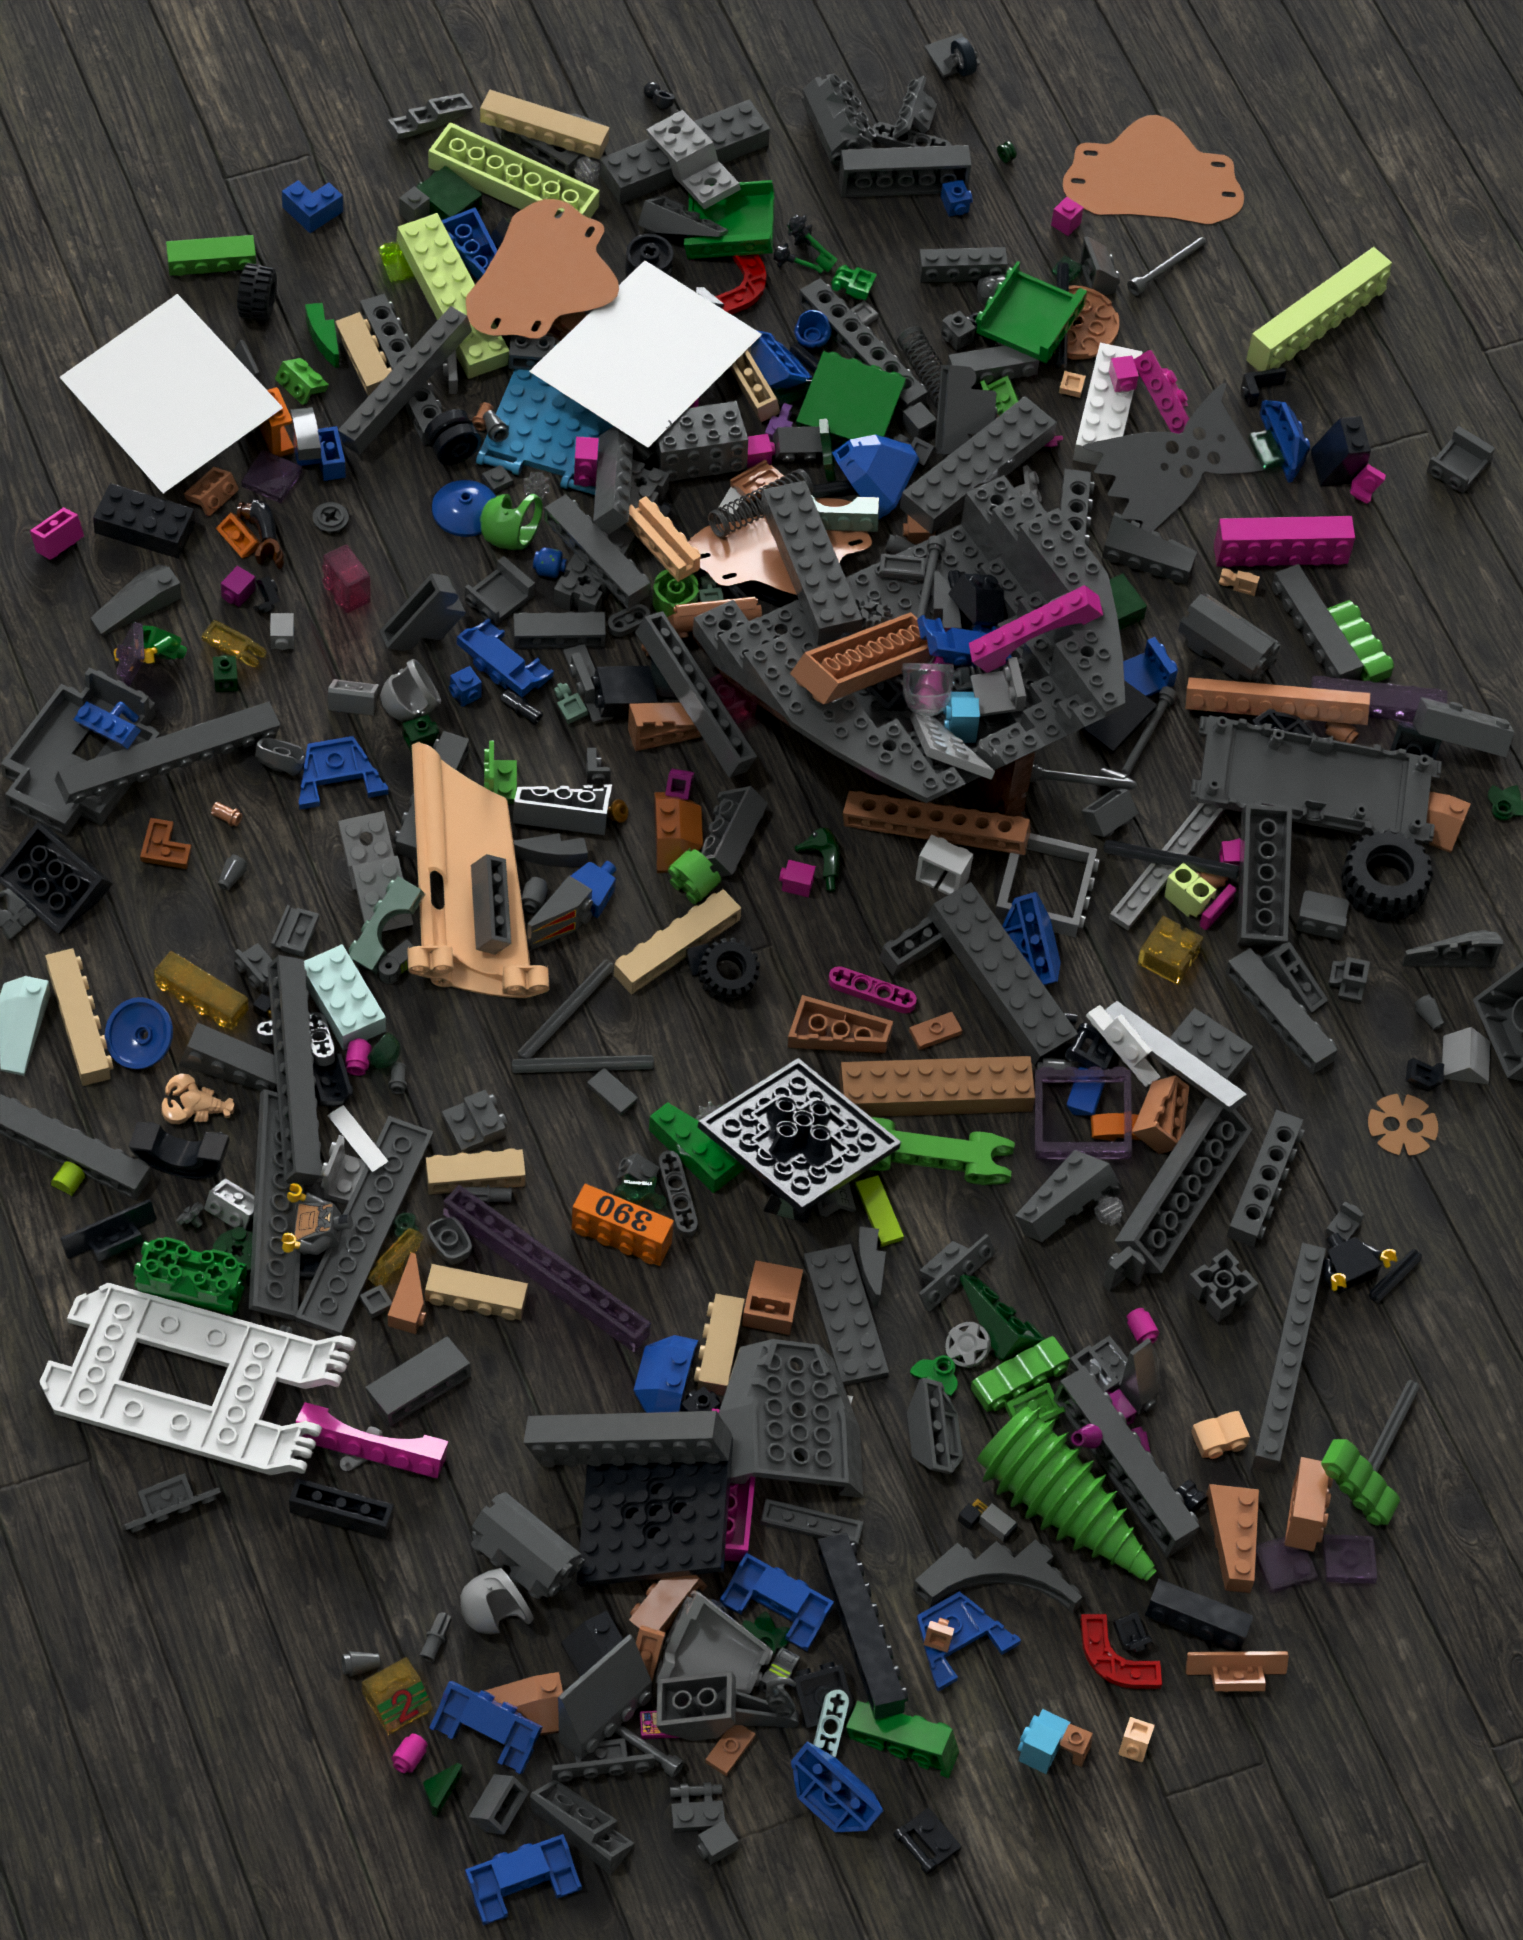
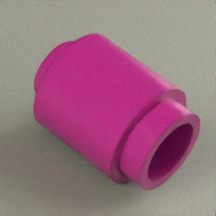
[345,1038,372,1076]
[1127,1308,1159,1344]
[391,1733,428,1773]

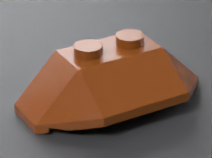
[654,792,703,873]

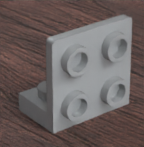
[970,657,1026,716]
[321,1135,366,1205]

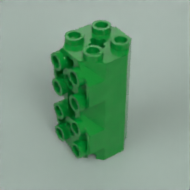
[133,1237,247,1315]

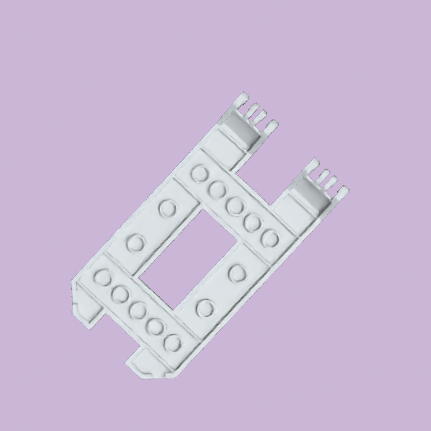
[40,1283,356,1475]

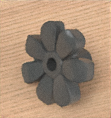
[176,1202,205,1228]

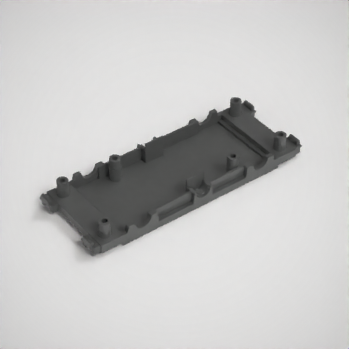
[1190,716,1442,844]

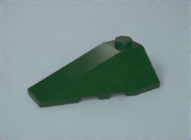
[960,1275,1046,1361]

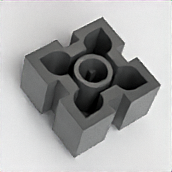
[1186,1249,1258,1322]

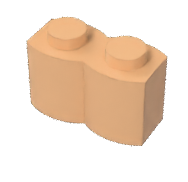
[1191,1411,1250,1459]

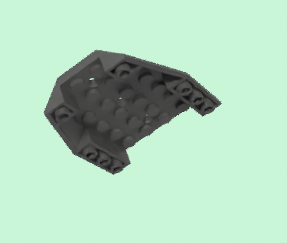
[718,1339,864,1498]

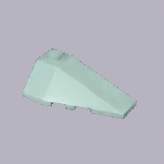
[0,976,50,1076]

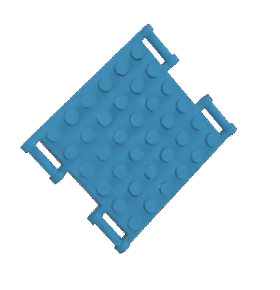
[476,344,613,495]

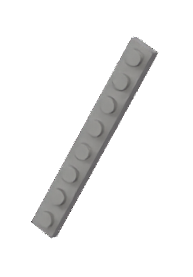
[1109,803,1226,930]

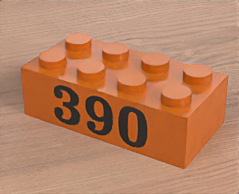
[571,1184,674,1266]

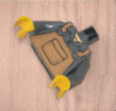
[282,1183,353,1255]

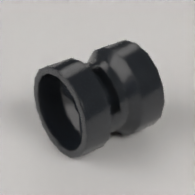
[1175,1479,1208,1513]

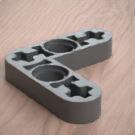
[257,1012,335,1066]

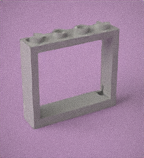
[995,833,1100,937]

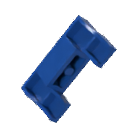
[917,615,1012,669]
[457,618,554,698]
[720,1553,834,1651]
[465,1834,582,1925]

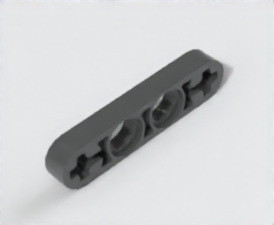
[872,122,952,148]
[658,1151,698,1238]

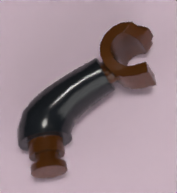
[237,500,284,569]

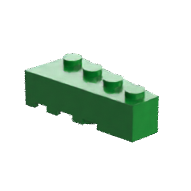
[649,1102,745,1194]
[846,1701,959,1779]

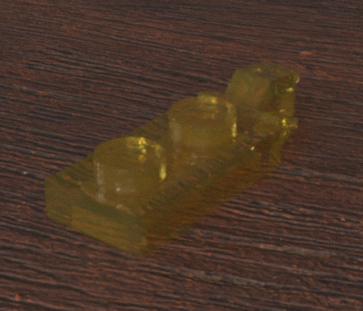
[368,1228,425,1287]

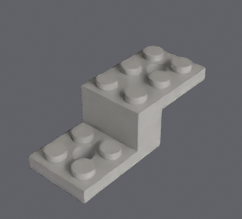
[646,110,741,209]
[337,811,413,932]

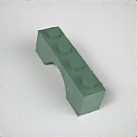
[811,495,879,532]
[349,876,426,974]

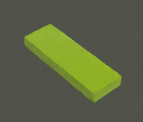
[855,1176,904,1247]

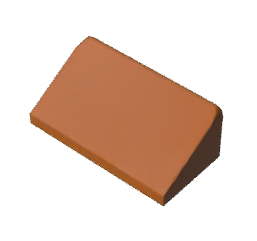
[216,513,261,559]

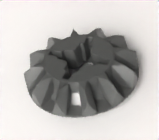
[313,502,349,535]
[857,599,891,629]

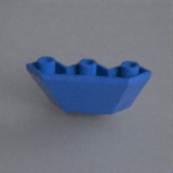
[832,435,919,519]

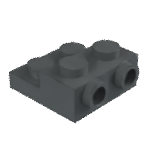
[442,1089,508,1153]

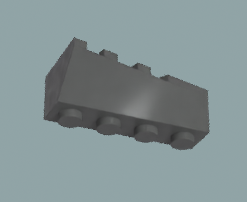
[1102,512,1197,585]
[513,785,612,835]
[701,786,768,877]

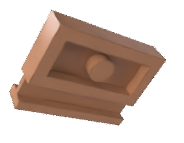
[730,460,785,503]

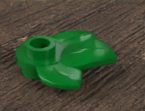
[910,1355,958,1396]

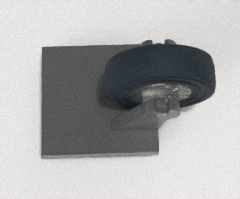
[924,33,981,78]

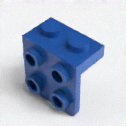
[1123,637,1178,697]

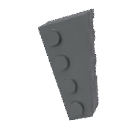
[1015,1150,1119,1242]

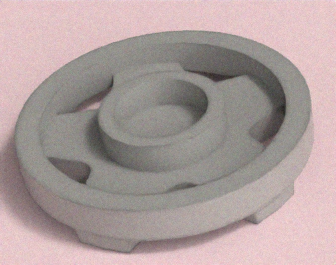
[946,1322,991,1368]

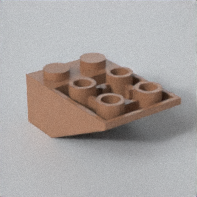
[742,1260,803,1335]

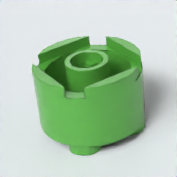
[652,569,698,617]
[668,848,721,904]

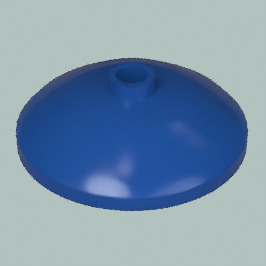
[432,480,496,537]
[105,997,173,1069]

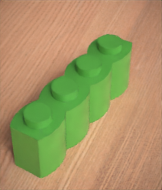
[1327,600,1394,686]
[970,1336,1070,1412]
[1321,1439,1400,1525]

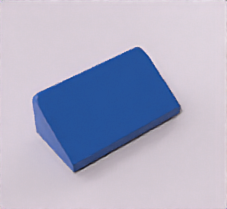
[1067,1067,1107,1115]

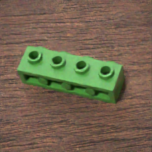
[166,235,256,276]

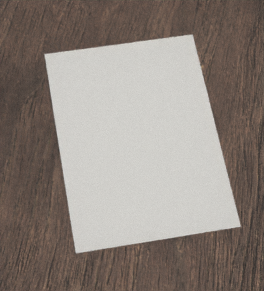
[529,261,762,447]
[60,294,283,493]

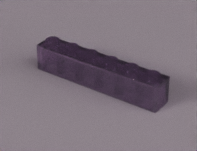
[1309,676,1448,722]

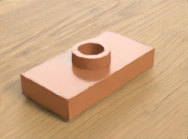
[909,1012,962,1050]
[705,1725,756,1777]

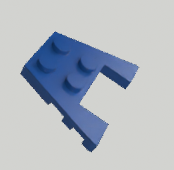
[299,736,388,810]
[916,1591,1021,1691]

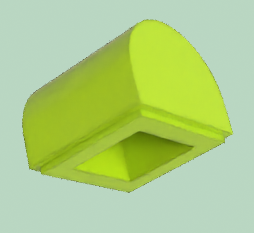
[51,1161,85,1196]

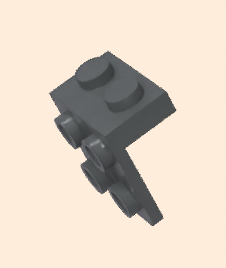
[1296,890,1349,941]

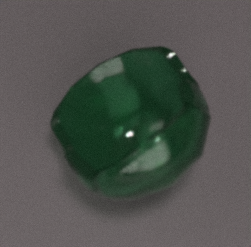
[367,1032,401,1069]

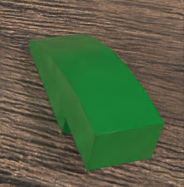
[305,303,339,368]

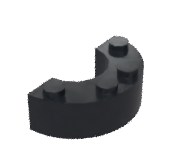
[128,1122,230,1179]

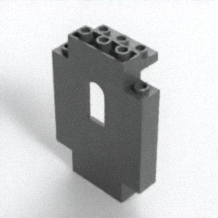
[1,667,160,836]

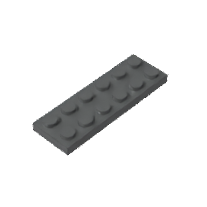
[803,1244,889,1386]

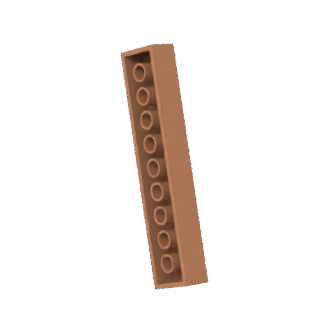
[790,612,933,704]

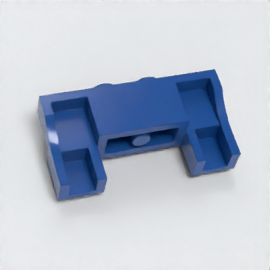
[429,1681,543,1774]

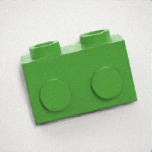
[275,358,329,405]
[980,376,1019,418]
[1004,1383,1065,1422]

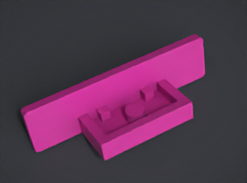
[1134,350,1189,434]

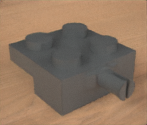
[1070,1335,1128,1393]

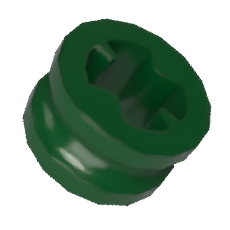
[997,141,1017,163]

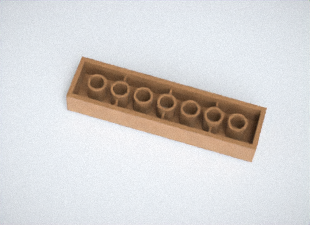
[839,1056,1035,1117]

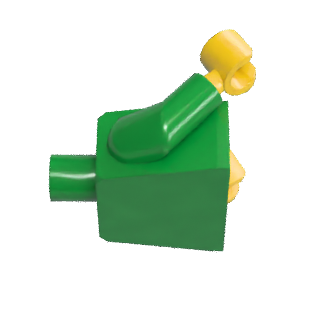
[114,625,187,664]

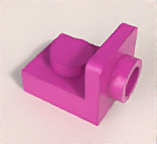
[1350,464,1386,504]

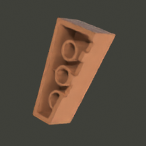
[1206,1484,1259,1593]

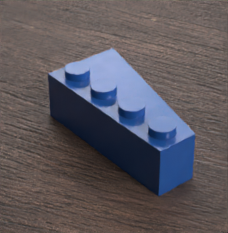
[442,207,498,281]

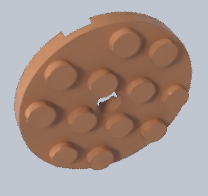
[1054,285,1119,360]

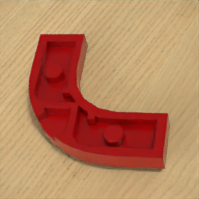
[715,254,766,315]
[1080,1614,1162,1689]

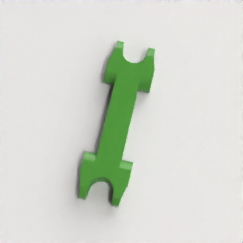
[869,1117,1015,1185]

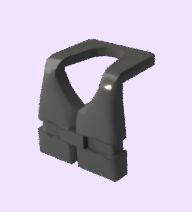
[0,888,36,940]

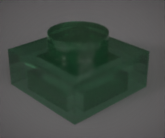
[1052,255,1082,284]

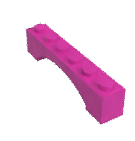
[969,585,1103,673]
[296,1402,448,1478]

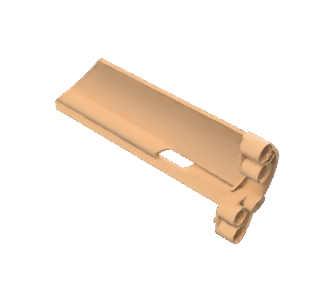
[407,742,549,998]

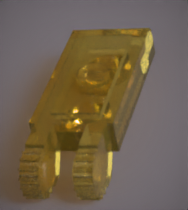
[201,620,267,667]

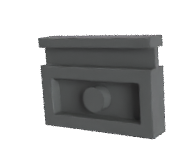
[271,905,320,957]

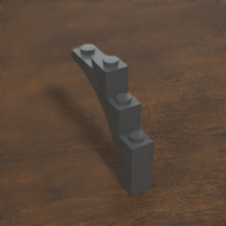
[913,1539,1082,1613]

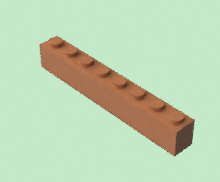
[1185,677,1370,725]

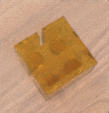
[1137,916,1204,985]

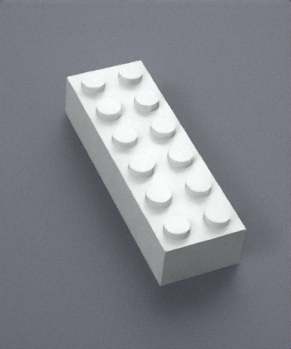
[1073,343,1142,465]

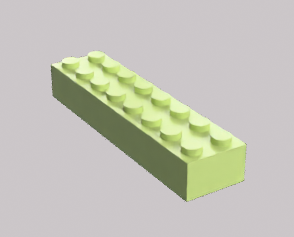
[428,123,600,218]
[397,213,509,379]
[1246,247,1392,371]

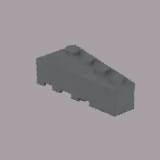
[179,1022,277,1092]

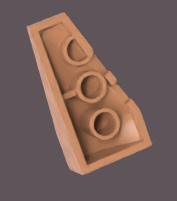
[1426,792,1471,853]
[462,1672,563,1735]

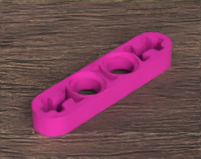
[828,966,917,1014]

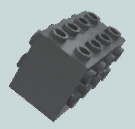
[650,401,748,481]

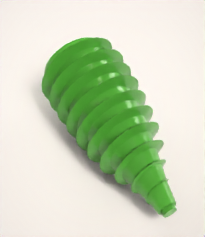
[976,1406,1157,1582]

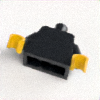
[1322,1233,1398,1294]

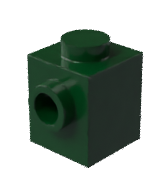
[213,655,238,693]
[402,714,439,754]

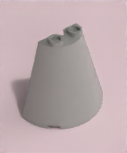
[655,1590,773,1694]

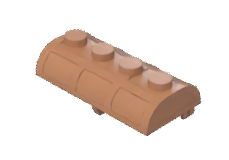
[667,597,762,639]

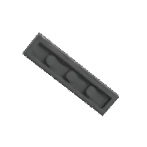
[760,1499,863,1547]

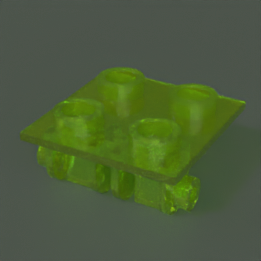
[378,240,414,282]

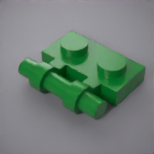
[831,265,877,300]

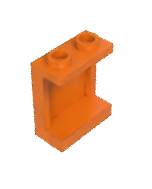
[258,387,294,459]

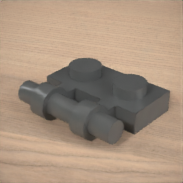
[670,1782,725,1832]

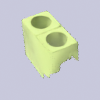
[1165,863,1217,917]

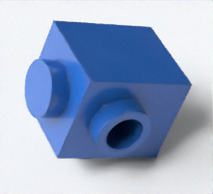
[941,179,973,217]
[449,666,482,707]

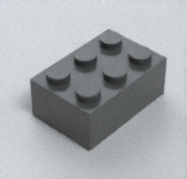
[1170,1008,1253,1082]

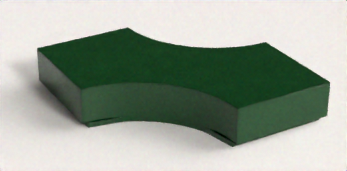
[819,418,836,482]

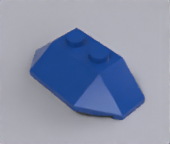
[751,330,812,389]
[1259,400,1310,483]
[1002,892,1061,986]
[633,1335,698,1413]
[791,1742,884,1832]

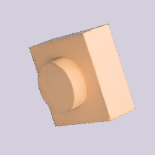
[1059,371,1086,398]

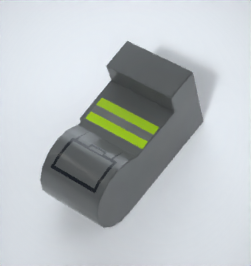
[378,939,414,984]
[759,1648,801,1693]

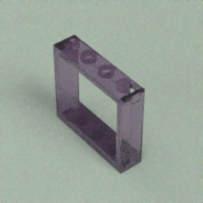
[1035,1067,1132,1159]

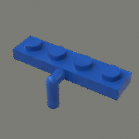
[73,701,141,749]

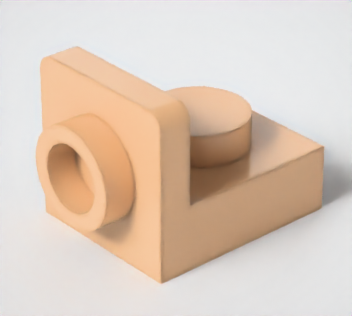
[1119,1717,1154,1762]

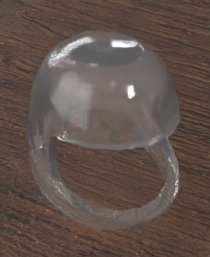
[901,663,955,717]

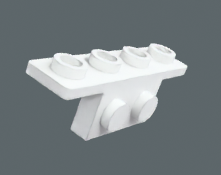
[1086,1005,1160,1087]

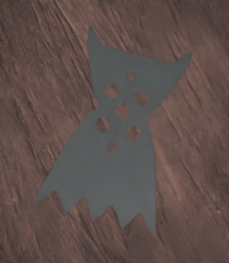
[1082,383,1275,532]

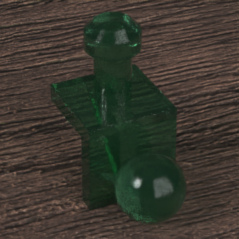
[613,1174,667,1209]

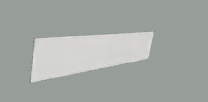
[327,1105,389,1172]

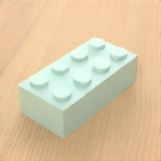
[304,944,386,1050]

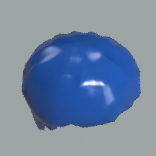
[794,310,832,349]

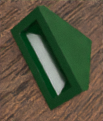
[423,1763,462,1817]

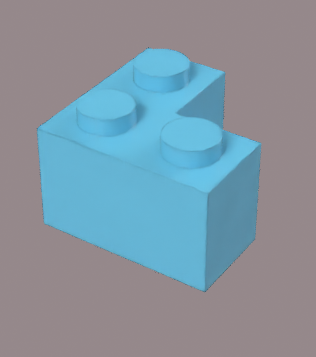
[943,692,980,743]
[1017,1709,1070,1774]

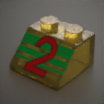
[362,1657,433,1735]

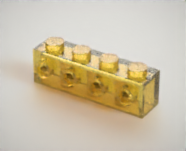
[154,951,249,1030]

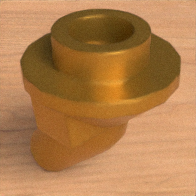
[608,799,628,822]

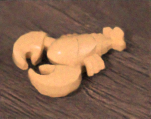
[162,1074,235,1124]

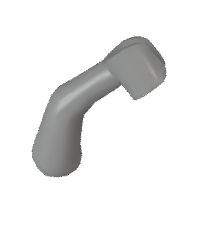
[340,1426,383,1471]

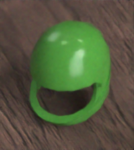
[480,494,543,550]

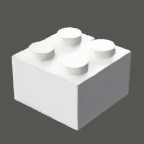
[915,835,973,895]

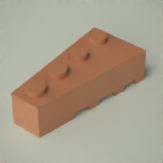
[788,995,893,1053]

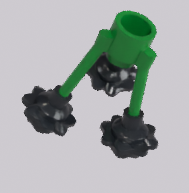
[773,215,837,274]

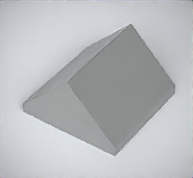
[328,679,379,716]
[1442,1027,1490,1084]

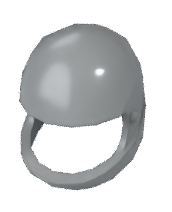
[380,659,441,722]
[460,1568,534,1635]

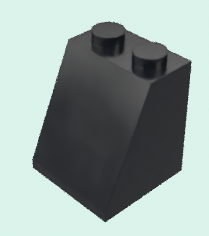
[1310,416,1371,487]

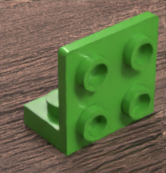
[484,741,517,804]

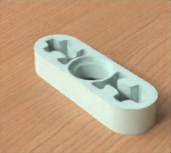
[813,1690,849,1757]

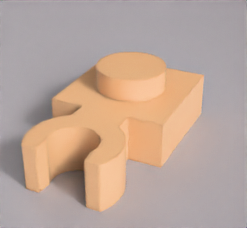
[1218,568,1260,596]

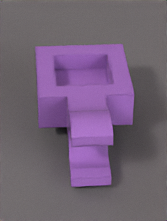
[765,403,793,440]

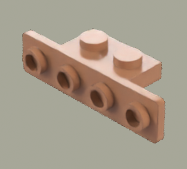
[1186,1651,1289,1692]

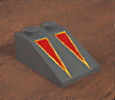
[527,875,593,950]

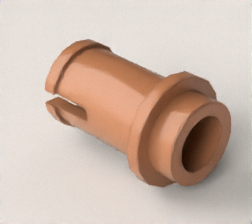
[472,402,494,431]
[211,802,242,826]

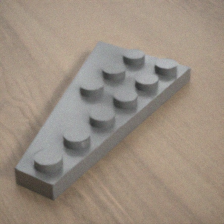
[910,710,995,780]

